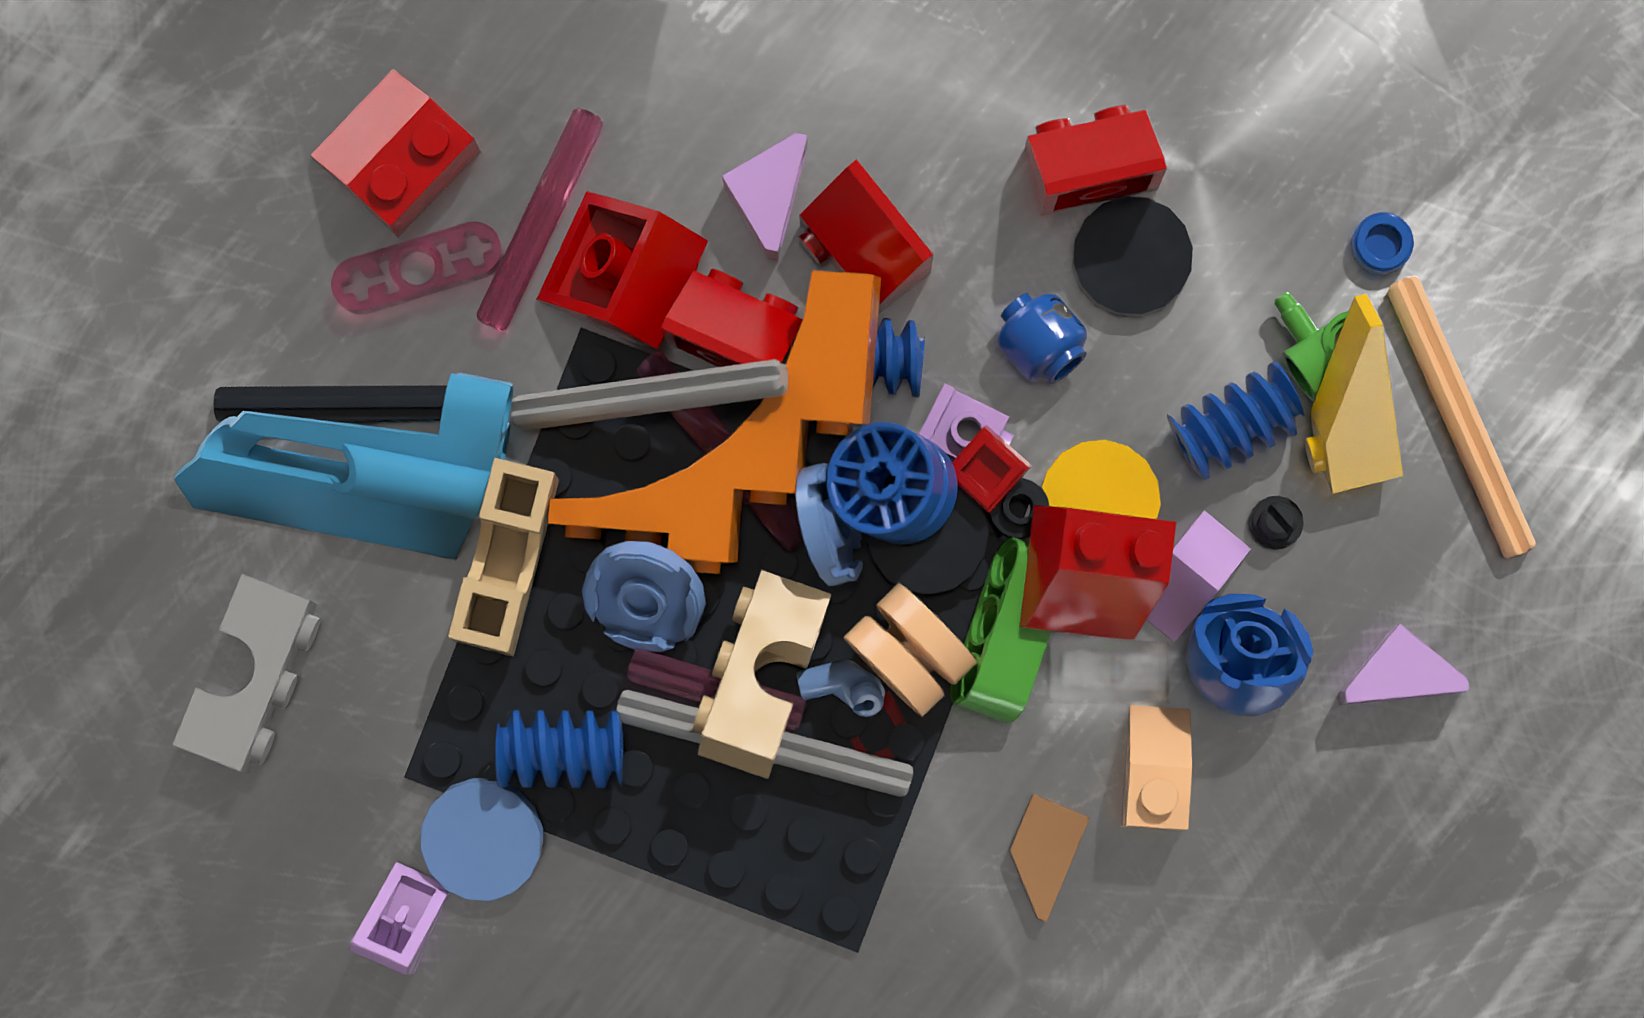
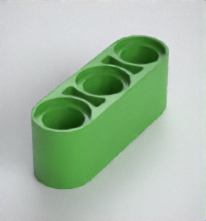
[950,537,1051,723]

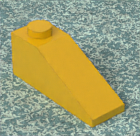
[1304,293,1403,494]

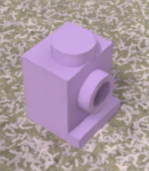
[919,383,1014,462]

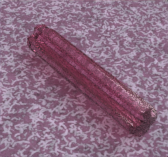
[627,649,806,730]

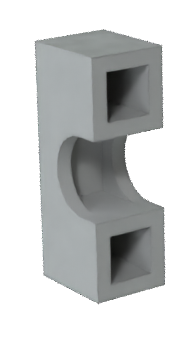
[172,574,321,773]

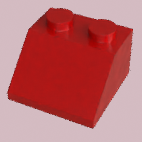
[310,69,481,238]
[1025,105,1167,216]
[798,159,934,314]
[536,191,708,350]
[661,268,803,367]
[1019,505,1177,641]

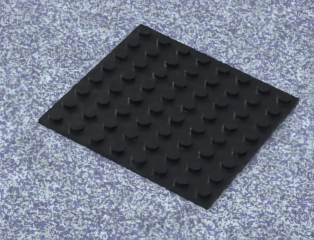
[404,327,1029,953]

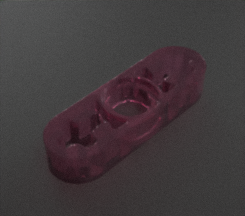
[331,221,503,315]

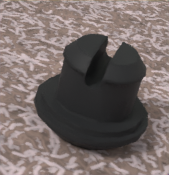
[1249,495,1304,550]

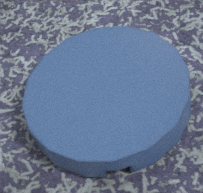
[796,463,863,586]
[582,541,706,652]
[421,778,543,901]

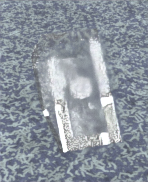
[1047,638,1169,703]

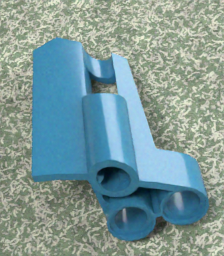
[174,372,514,559]

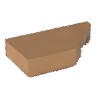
[1009,794,1090,922]

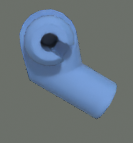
[796,659,885,717]

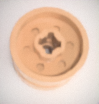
[843,583,977,717]

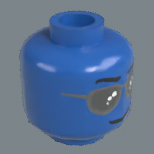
[997,293,1087,384]

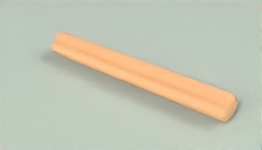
[1388,276,1536,559]

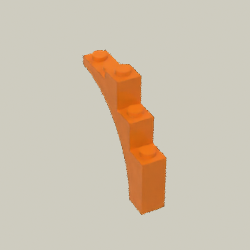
[548,270,881,574]

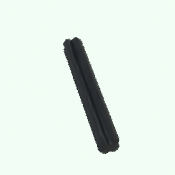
[213,385,447,422]

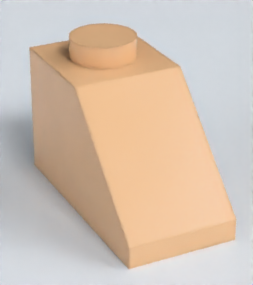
[1121,705,1192,831]

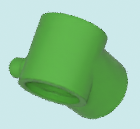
[1274,292,1349,402]

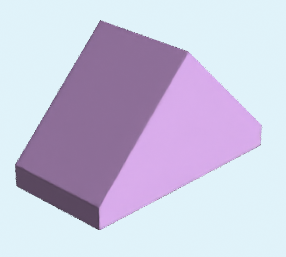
[722,133,808,261]
[1147,511,1251,642]
[1338,624,1469,705]
[349,862,450,975]

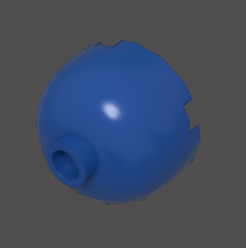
[1186,594,1313,716]

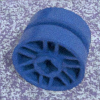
[827,422,957,544]

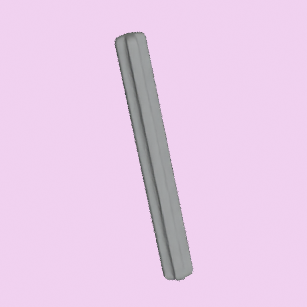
[511,359,789,431]
[616,690,913,797]

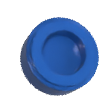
[1351,212,1414,275]

